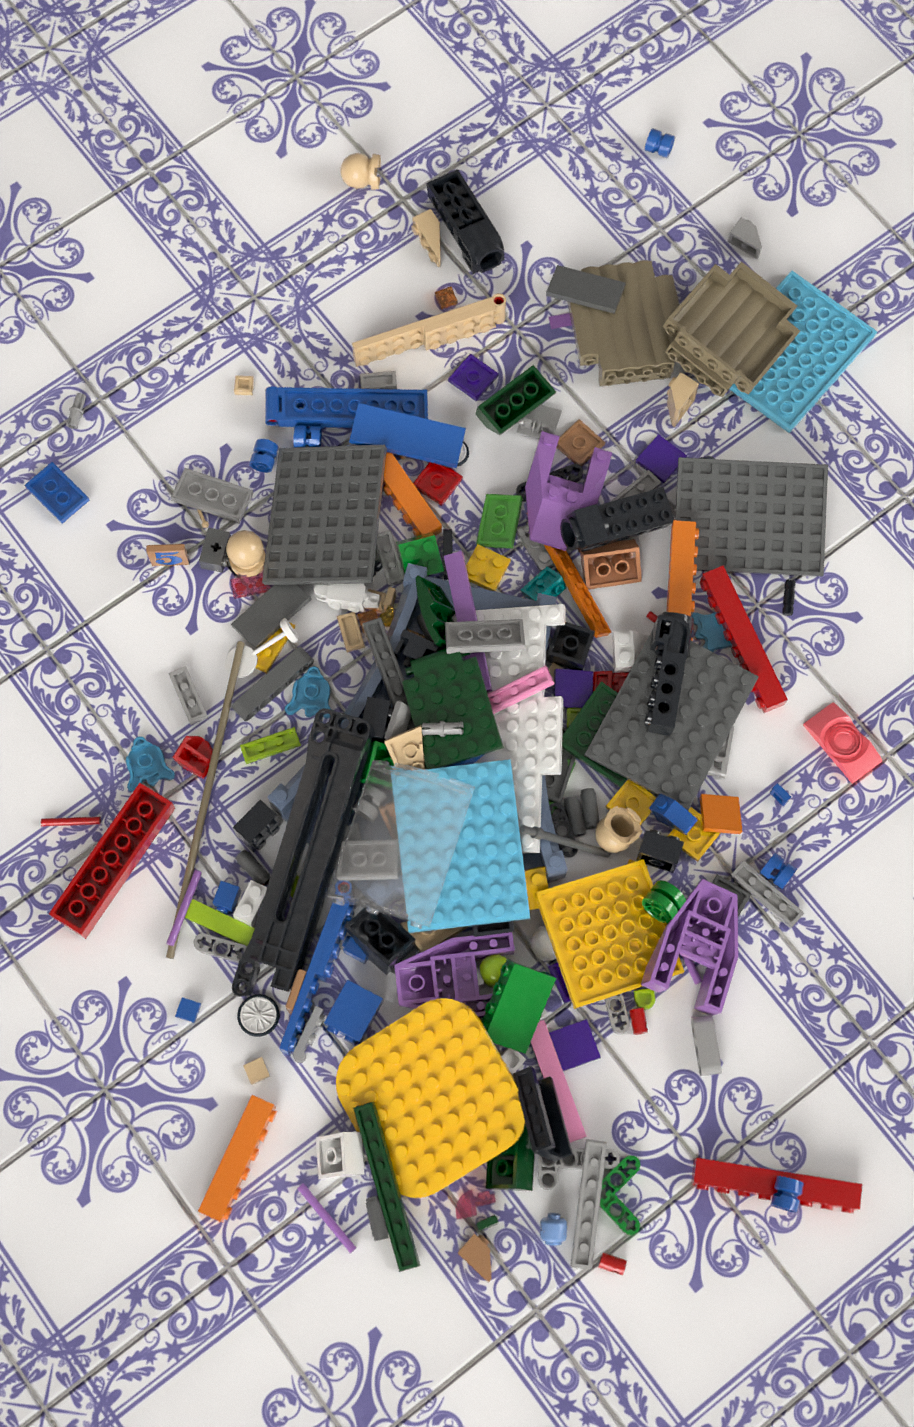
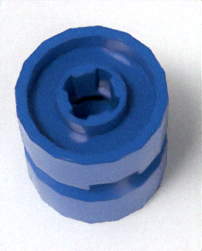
[644,128,675,158]
[293,425,322,448]
[249,439,279,473]
[760,853,797,889]
[771,1176,804,1213]

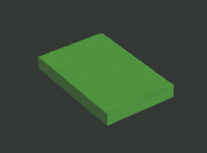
[476,494,523,549]

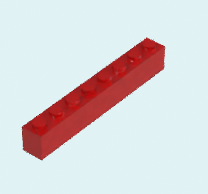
[700,565,788,713]
[691,1158,862,1214]

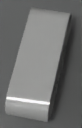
[691,1015,722,1076]

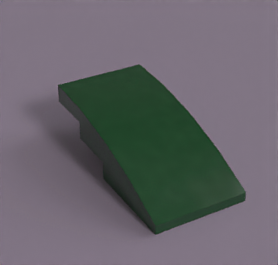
[415,575,455,648]

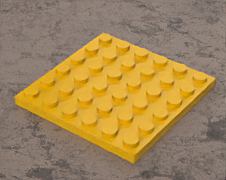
[534,859,685,1009]

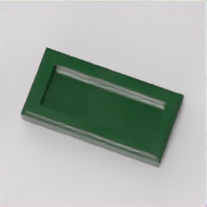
[476,1215,499,1232]

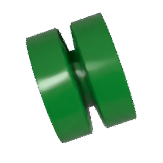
[642,880,686,924]

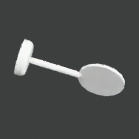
[225,618,299,678]

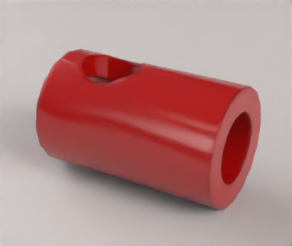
[629,1008,648,1035]
[598,1252,627,1276]

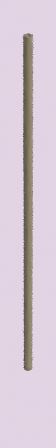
[166,641,245,959]

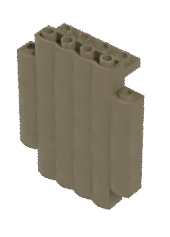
[567,260,679,386]
[663,261,800,398]

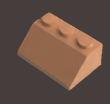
[580,539,642,590]

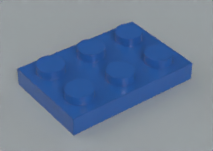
[24,462,90,524]

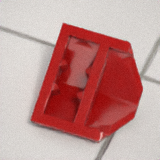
[172,736,213,779]

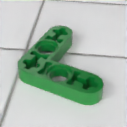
[599,1155,641,1235]

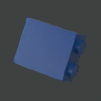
[324,980,384,1045]

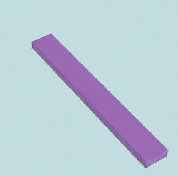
[444,551,493,692]

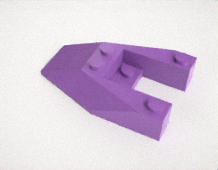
[525,431,612,551]
[641,879,738,1016]
[394,932,515,1018]

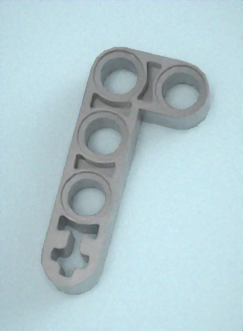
[538,1149,620,1190]

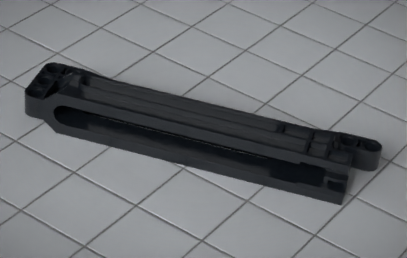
[232,708,374,997]

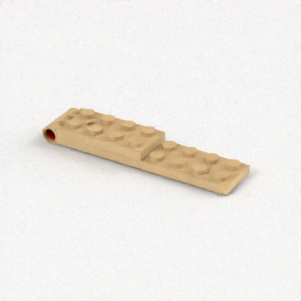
[352,293,506,367]

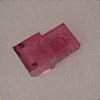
[455,1190,496,1220]

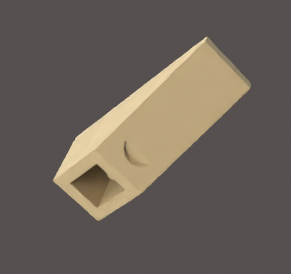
[411,209,441,267]

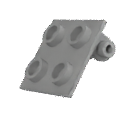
[517,405,562,439]

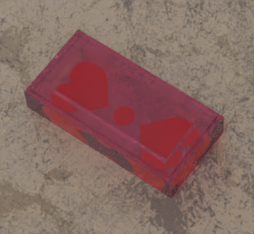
[230,573,270,599]

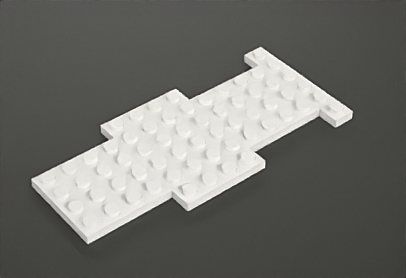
[452,604,566,853]

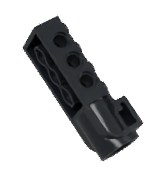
[427,169,505,274]
[560,487,675,552]
[644,612,694,736]

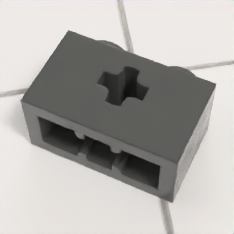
[199,528,231,573]

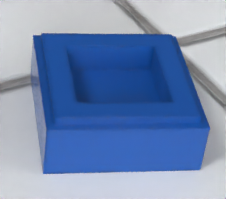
[770,783,791,806]
[175,997,202,1023]

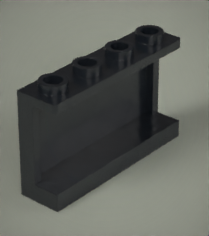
[513,1066,573,1162]

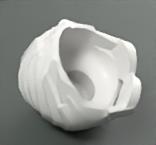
[530,926,556,962]

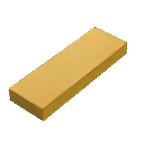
[255,622,295,674]

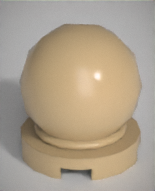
[340,153,381,190]
[226,530,266,577]
[595,806,642,853]

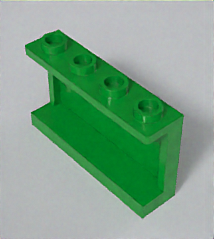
[481,959,556,1054]

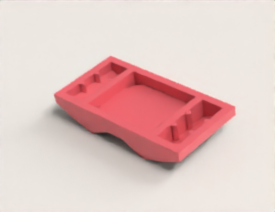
[803,702,883,784]

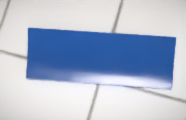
[349,403,466,469]

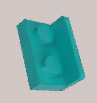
[520,566,566,601]

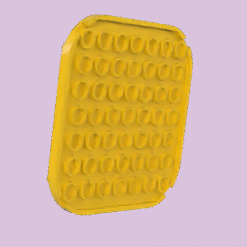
[336,998,525,1198]

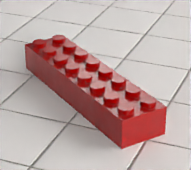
[49,783,176,939]

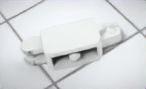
[314,583,381,612]

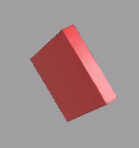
[413,462,463,506]

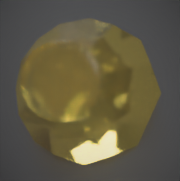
[378,606,394,627]

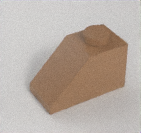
[457,1234,491,1283]

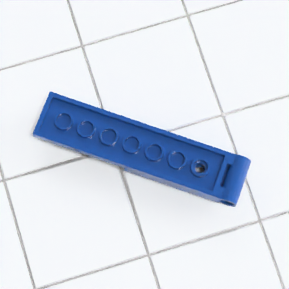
[265,386,428,428]
[279,881,354,1056]

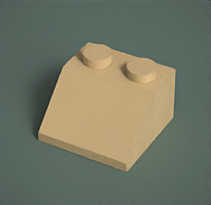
[667,372,699,427]

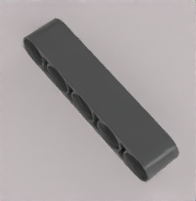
[232,647,314,722]

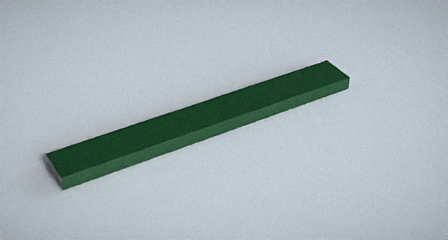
[353,1101,421,1272]

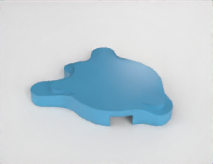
[691,612,732,652]
[285,666,332,719]
[126,736,175,792]

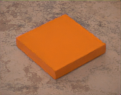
[699,794,742,834]

